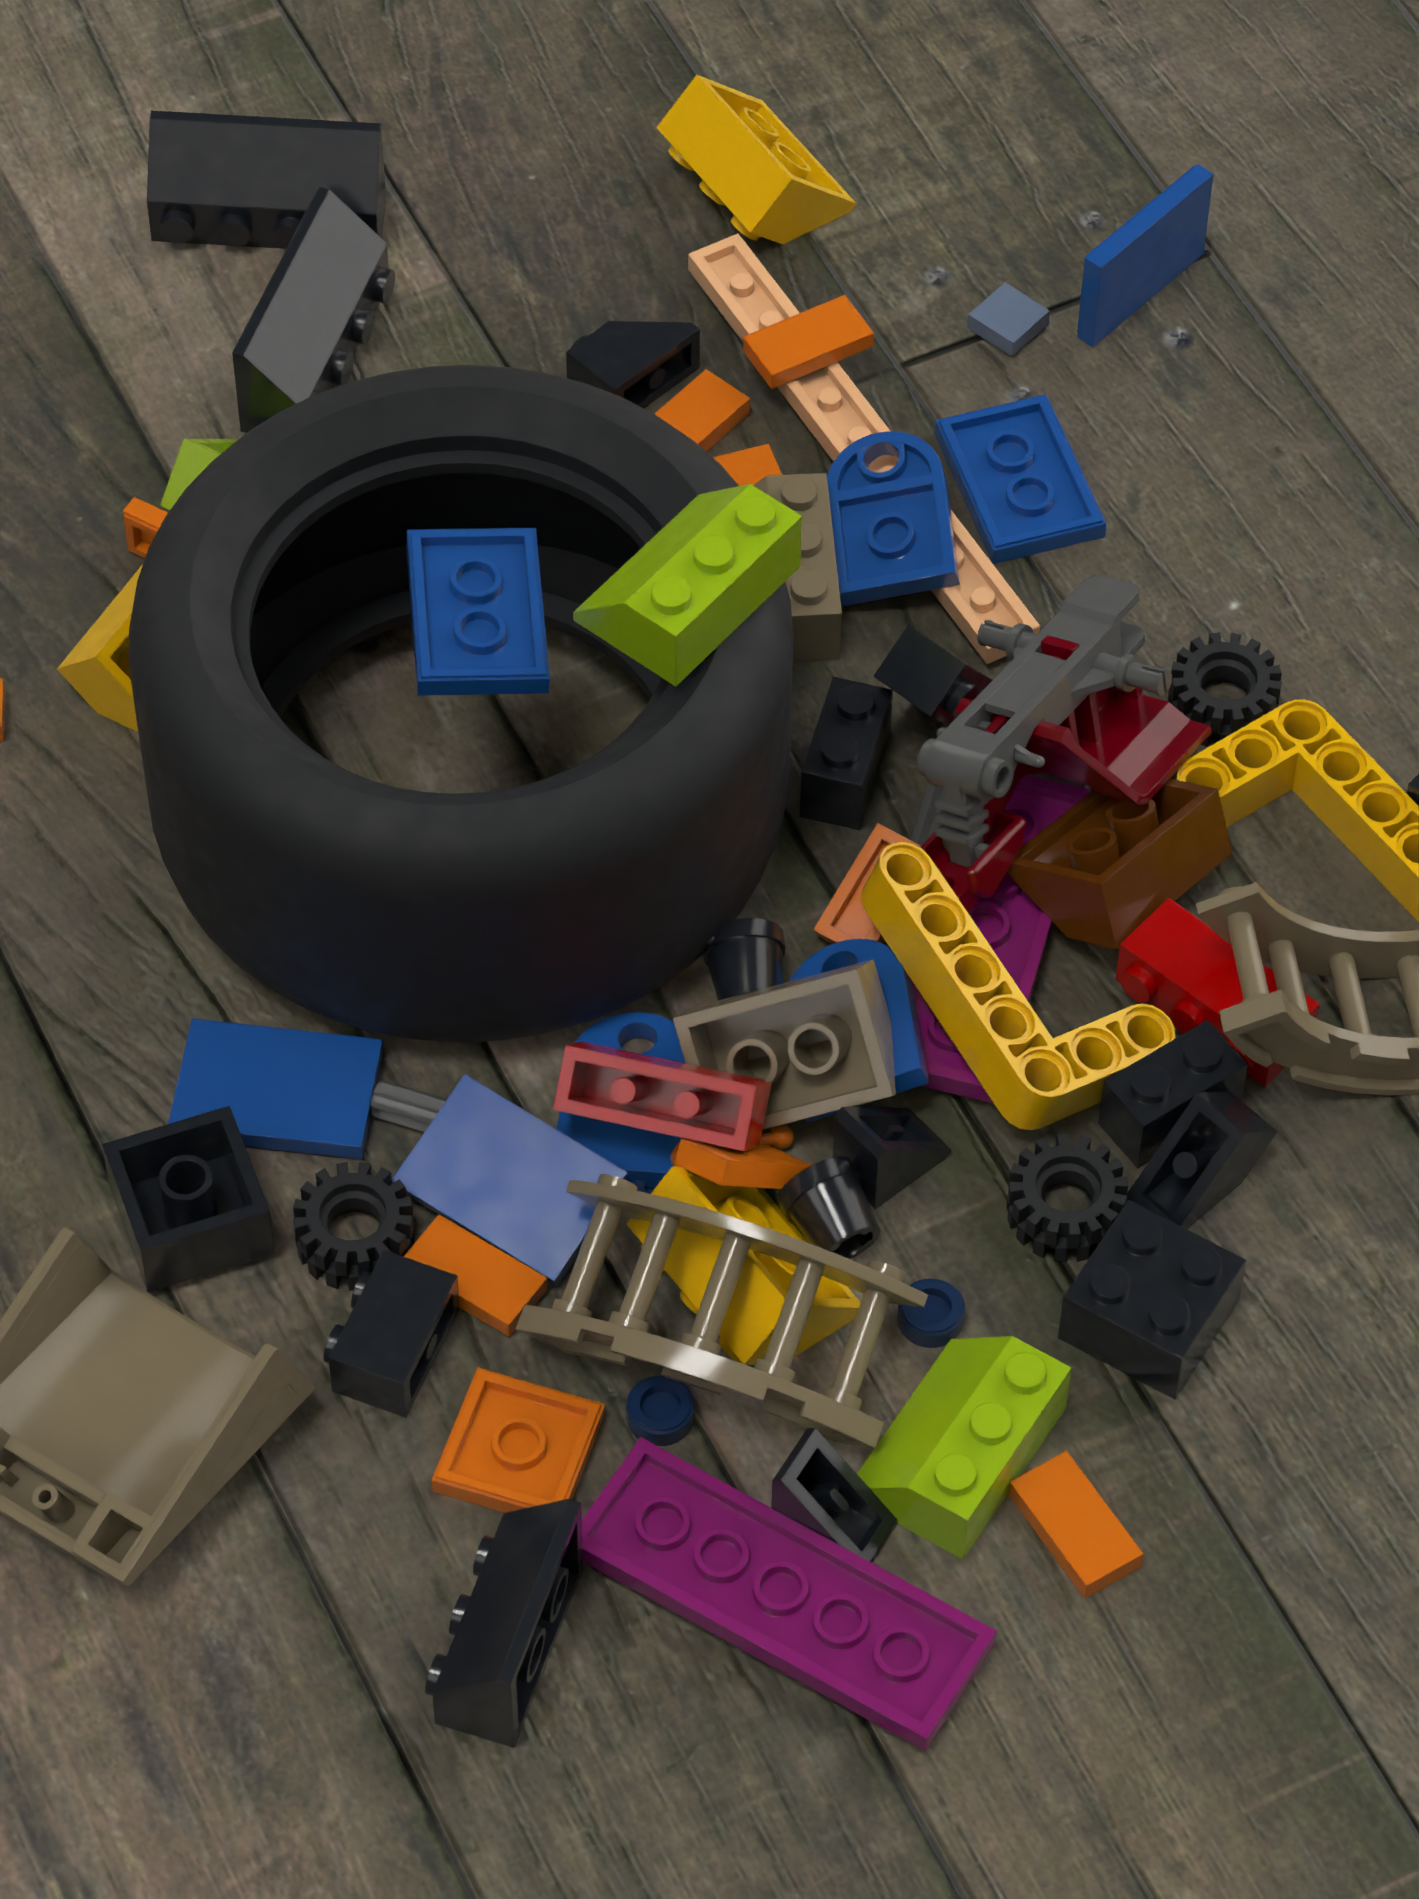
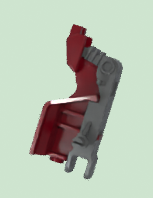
[917,575,1211,912]

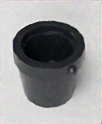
[703,918,786,1001]
[777,1156,881,1259]

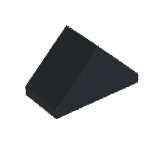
[833,1107,951,1209]
[771,1428,897,1561]

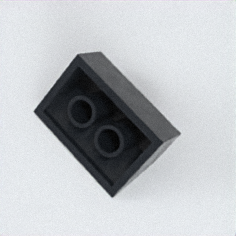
[425,1499,583,1748]

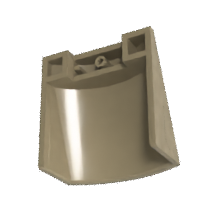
[0,1227,316,1587]

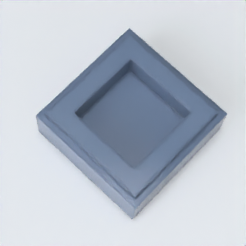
[967,282,1050,357]

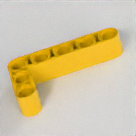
[1176,699,1419,923]
[861,842,1175,1130]

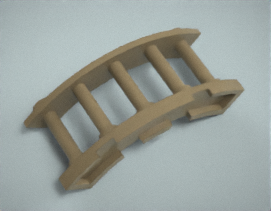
[1196,882,1419,1095]
[516,1174,928,1448]

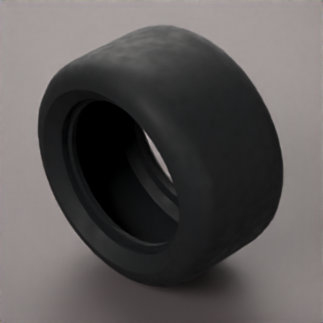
[129,365,794,1043]

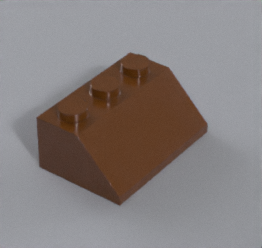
[1007,779,1232,949]

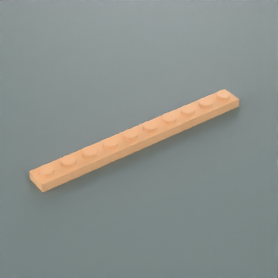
[688,233,1040,664]

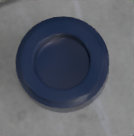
[897,1279,965,1348]
[626,1376,694,1446]

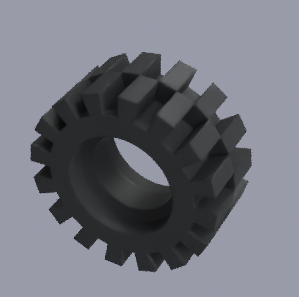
[1167,632,1282,747]
[1006,1134,1128,1263]
[293,1162,415,1291]

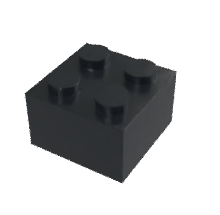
[102,1106,275,1293]
[1058,1200,1247,1400]

